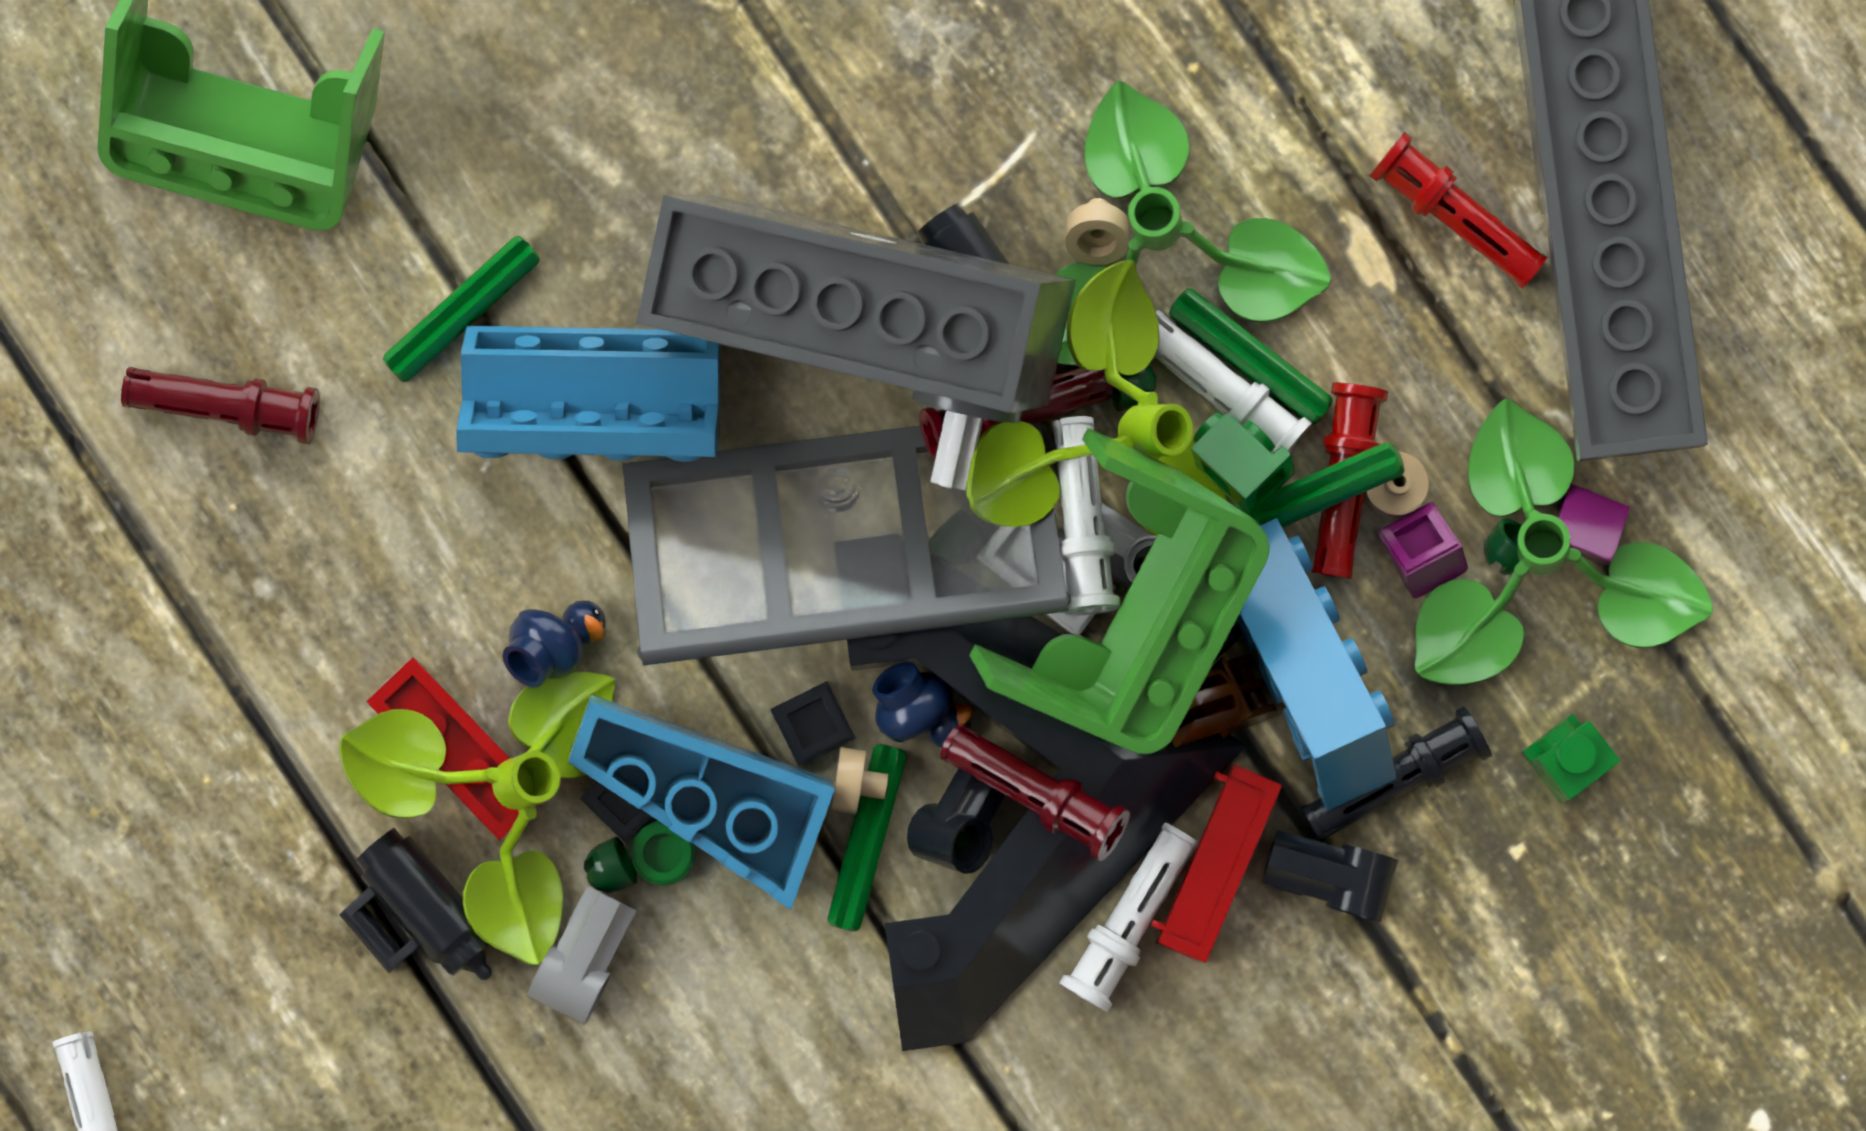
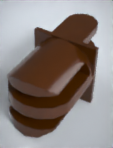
[1171,654,1278,747]

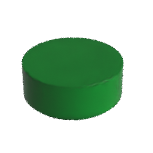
[631,821,696,886]

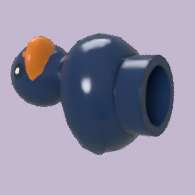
[502,600,606,687]
[872,662,973,748]

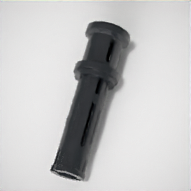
[1300,706,1492,842]

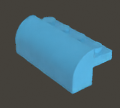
[456,326,721,462]

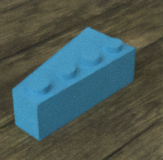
[1235,518,1397,811]
[568,694,835,910]

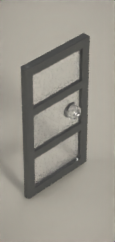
[622,422,1071,666]

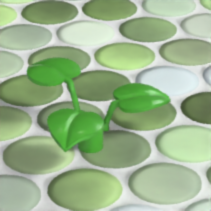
[1054,81,1331,367]
[1415,399,1713,686]

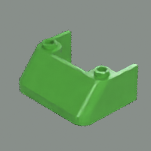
[97,0,385,230]
[969,428,1270,754]

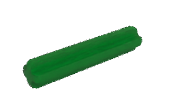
[383,235,540,382]
[1169,288,1333,425]
[1236,442,1405,528]
[827,744,907,932]

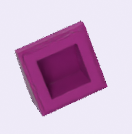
[1557,484,1630,566]
[1376,501,1468,599]

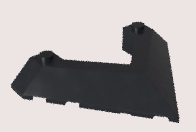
[834,536,1248,1051]

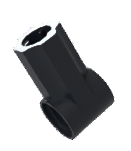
[907,768,1005,874]
[1261,830,1399,922]

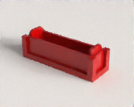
[366,657,546,842]
[1150,765,1282,963]

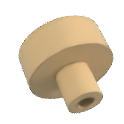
[1065,198,1129,265]
[1364,452,1429,518]
[830,747,888,815]

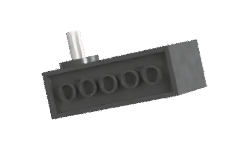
[636,195,1076,490]

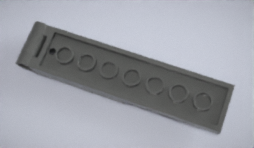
[1513,0,1708,462]

